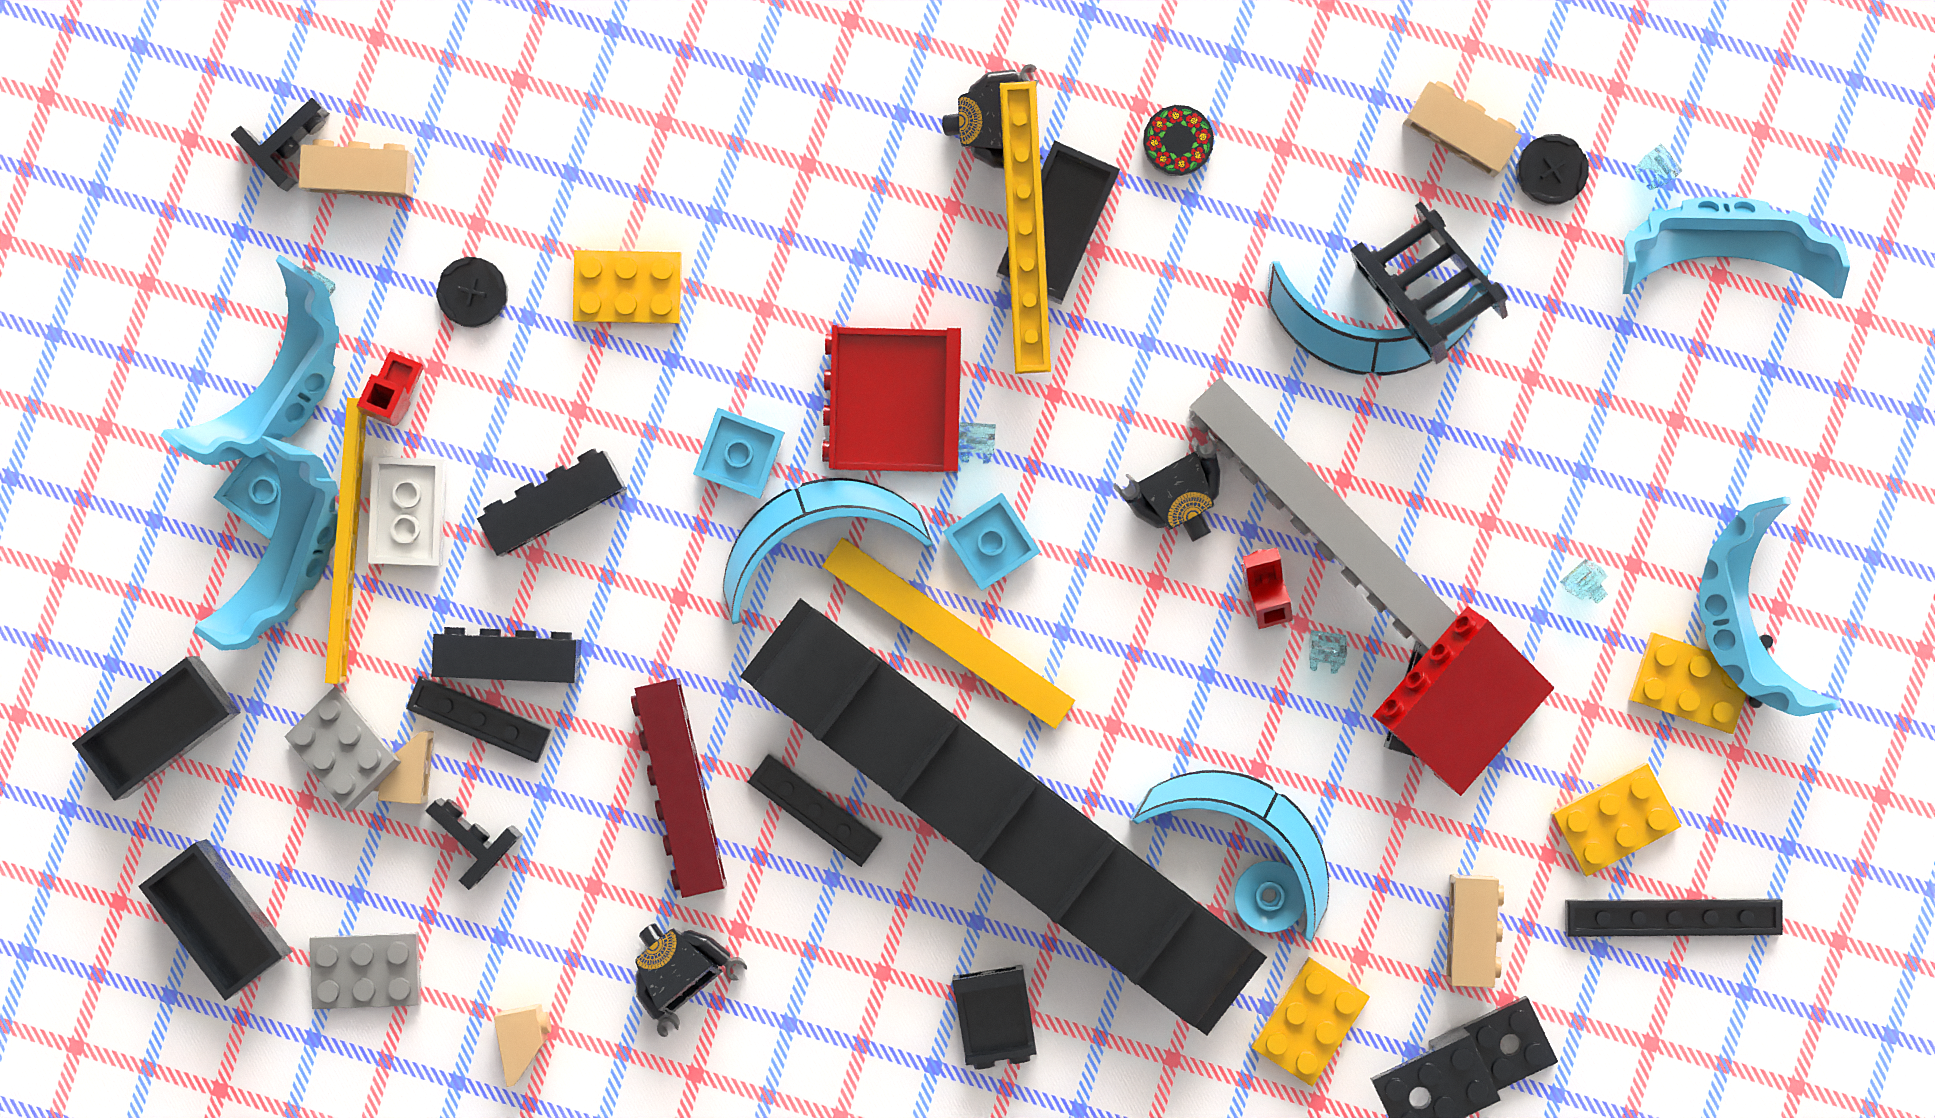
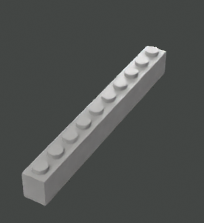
[1189,377,1458,657]

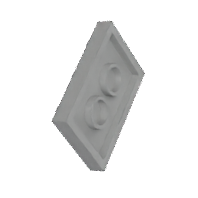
[284,686,401,813]
[309,932,421,1009]

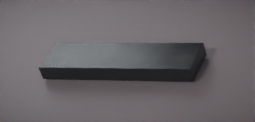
[406,676,552,763]
[747,753,883,867]

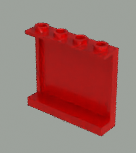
[822,325,962,473]
[1372,606,1555,796]

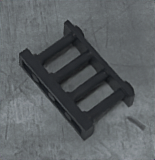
[1350,201,1508,365]

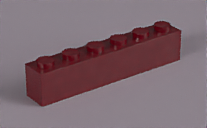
[631,677,727,898]

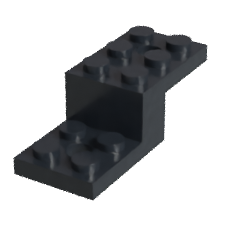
[1370,995,1558,1118]

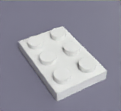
[368,457,446,566]

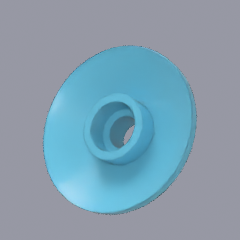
[1234,861,1306,933]

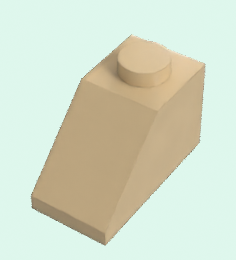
[374,730,434,804]
[493,1003,551,1087]

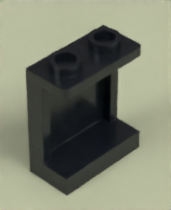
[952,965,1037,1070]

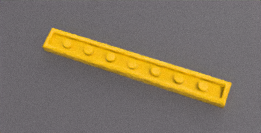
[1000,81,1051,374]
[325,397,367,684]
[822,537,1076,730]

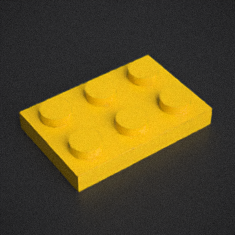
[573,250,682,324]
[1628,632,1747,734]
[1551,763,1682,877]
[1251,956,1370,1087]

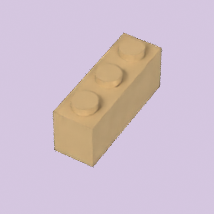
[1403,81,1522,178]
[299,139,415,198]
[1446,874,1504,988]

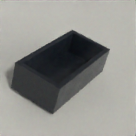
[996,140,1120,305]
[71,656,241,801]
[138,839,293,1001]

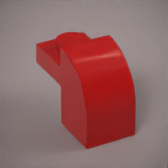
[356,351,424,427]
[1241,547,1293,630]

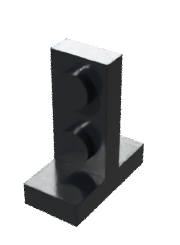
[230,97,330,192]
[425,798,523,890]

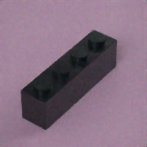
[477,448,627,557]
[431,627,581,683]

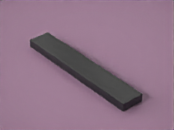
[1565,898,1783,937]

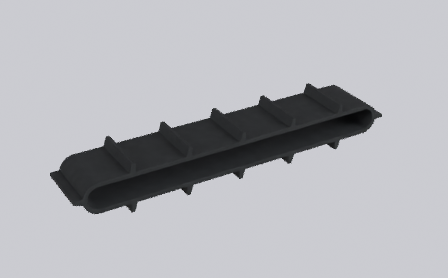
[740,598,1267,1036]

